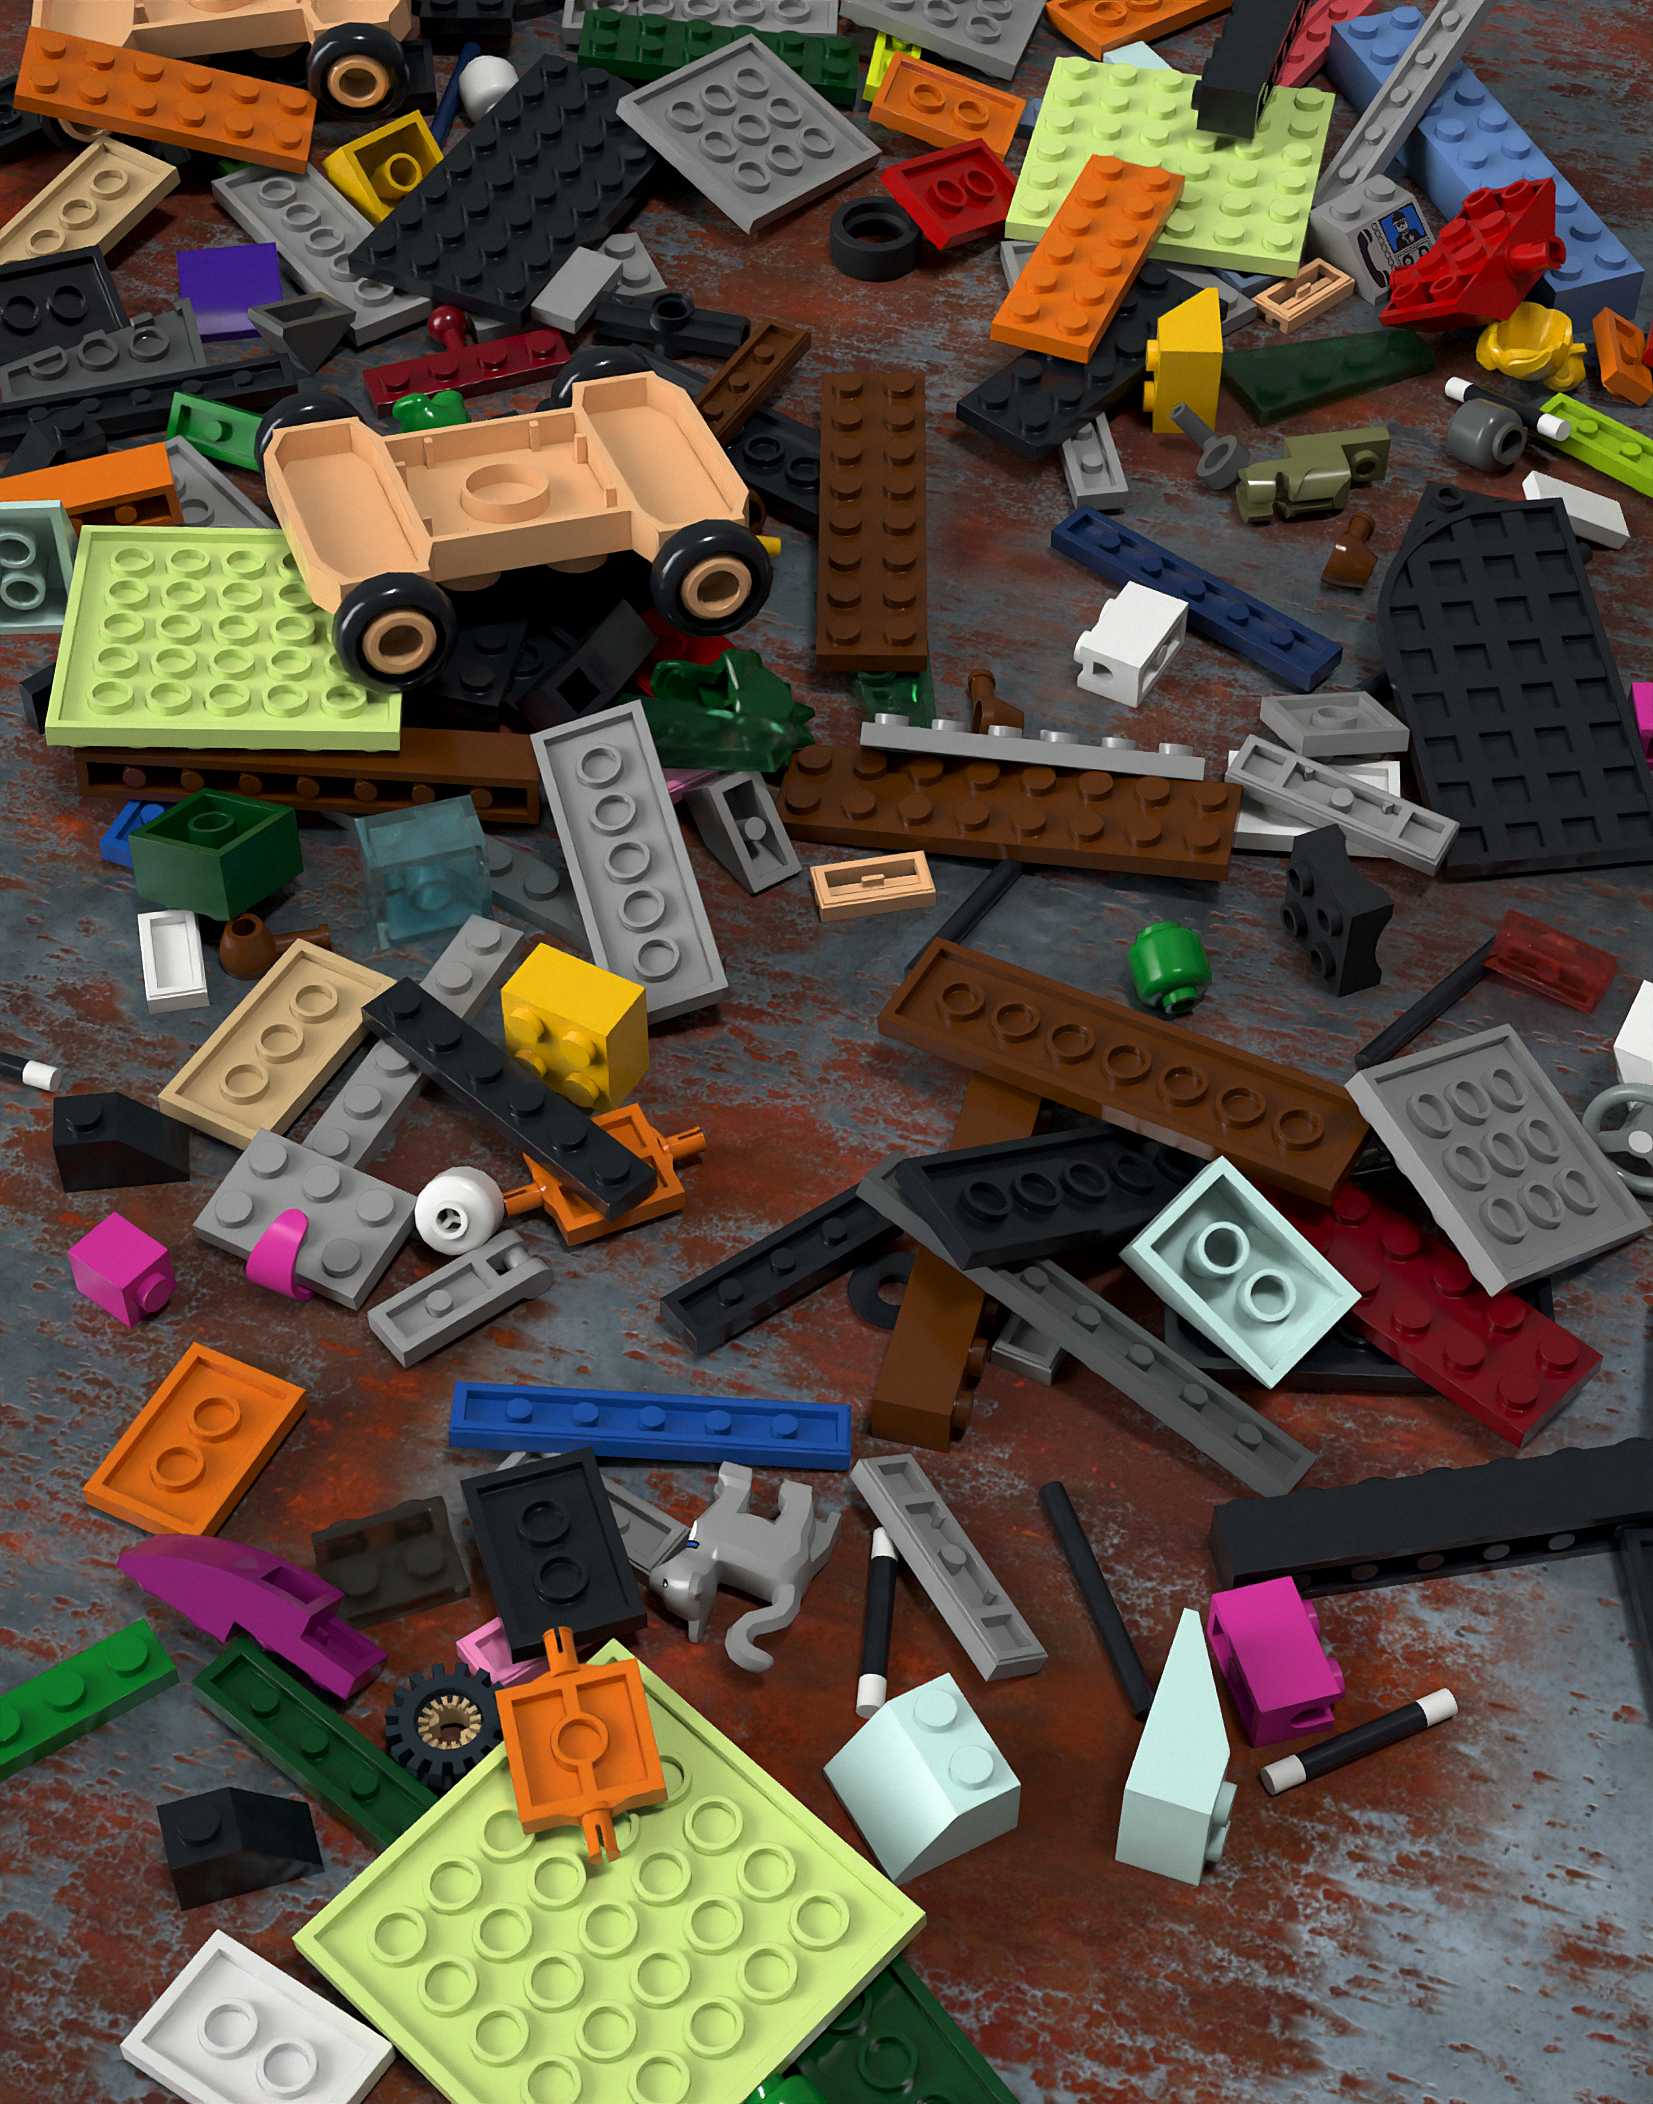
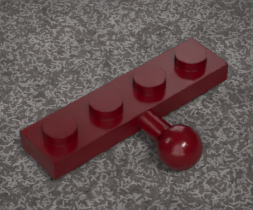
[363,305,572,420]

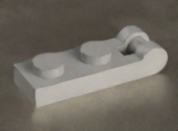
[367,1230,554,1369]

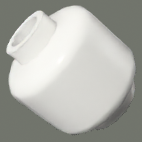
[457,55,519,124]
[414,1166,505,1255]

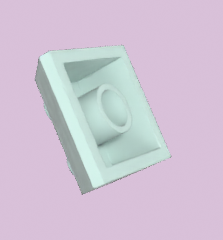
[823,1672,1021,1887]

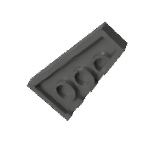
[0,297,208,403]

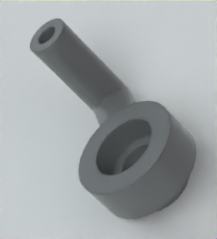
[1169,402,1250,490]

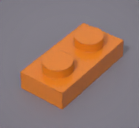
[1592,307,1653,407]

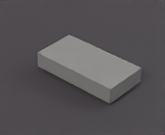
[531,246,623,334]

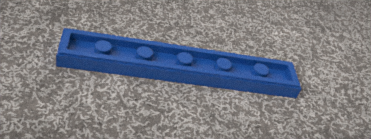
[449,1381,851,1470]

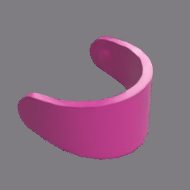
[246,1209,317,1301]

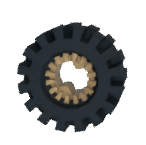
[384,1662,505,1795]

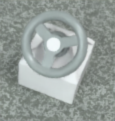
[1582,980,1653,1196]

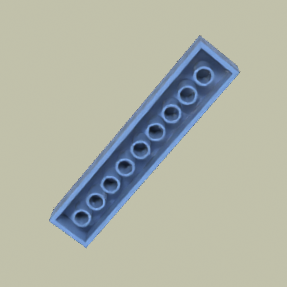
[1326,6,1645,334]

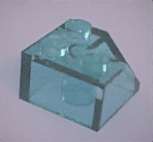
[354,795,495,950]

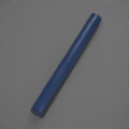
[429,41,481,150]

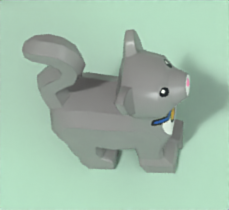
[649,1461,841,1673]

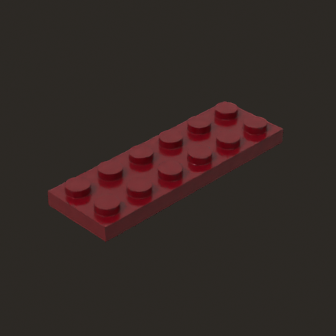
[1250,1178,1604,1449]

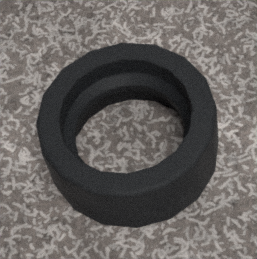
[830,196,922,282]

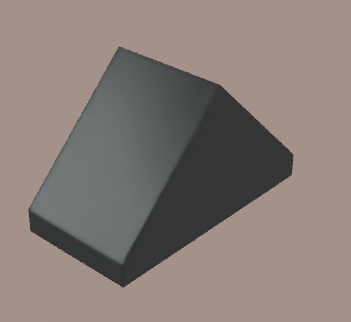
[247,291,356,376]

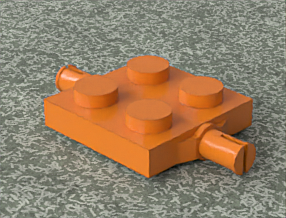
[501,1103,707,1247]
[495,1627,669,1865]

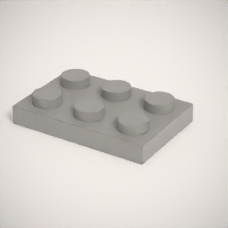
[192,1127,418,1311]

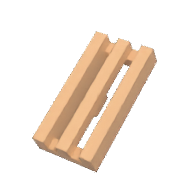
[1252,258,1355,335]
[810,850,936,922]

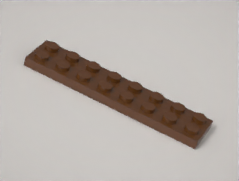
[816,371,927,672]
[775,744,1243,882]
[877,936,1376,1207]

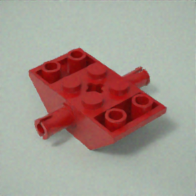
[1378,178,1566,334]

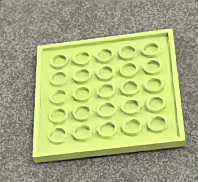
[1005,57,1336,279]
[45,525,404,752]
[292,1638,927,2104]

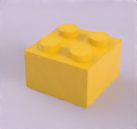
[501,942,650,1114]

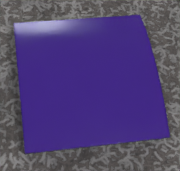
[176,242,283,343]

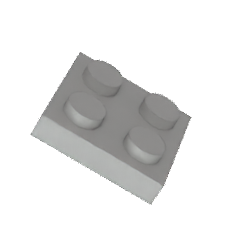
[1260,691,1410,763]

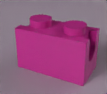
[1206,1576,1345,1749]

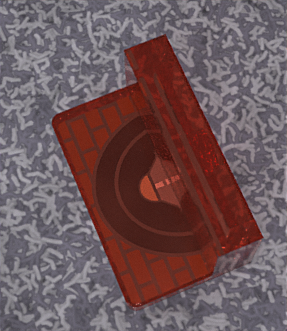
[1483,909,1619,1015]

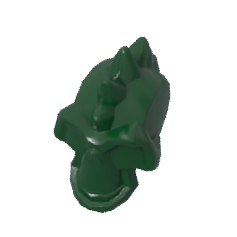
[649,648,816,768]

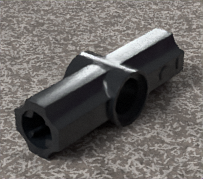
[594,291,751,361]

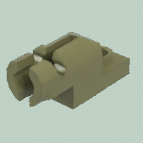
[1236,426,1391,523]

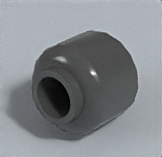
[1447,398,1526,473]

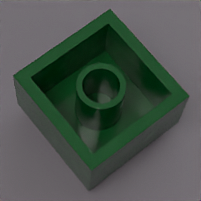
[128,787,304,921]

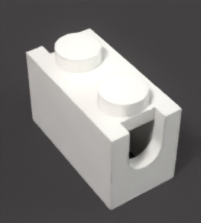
[1074,581,1188,709]

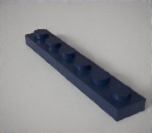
[1050,504,1343,692]

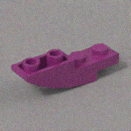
[115,1534,390,1700]

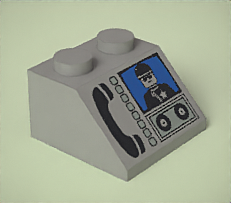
[1304,173,1436,305]

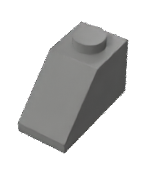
[683,764,802,894]

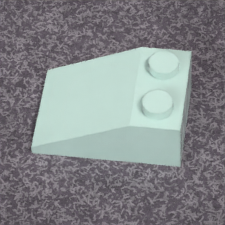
[0,500,79,635]
[1118,1155,1362,1389]
[1115,1608,1238,1886]

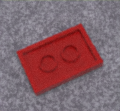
[880,138,1018,251]

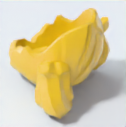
[1475,301,1587,392]

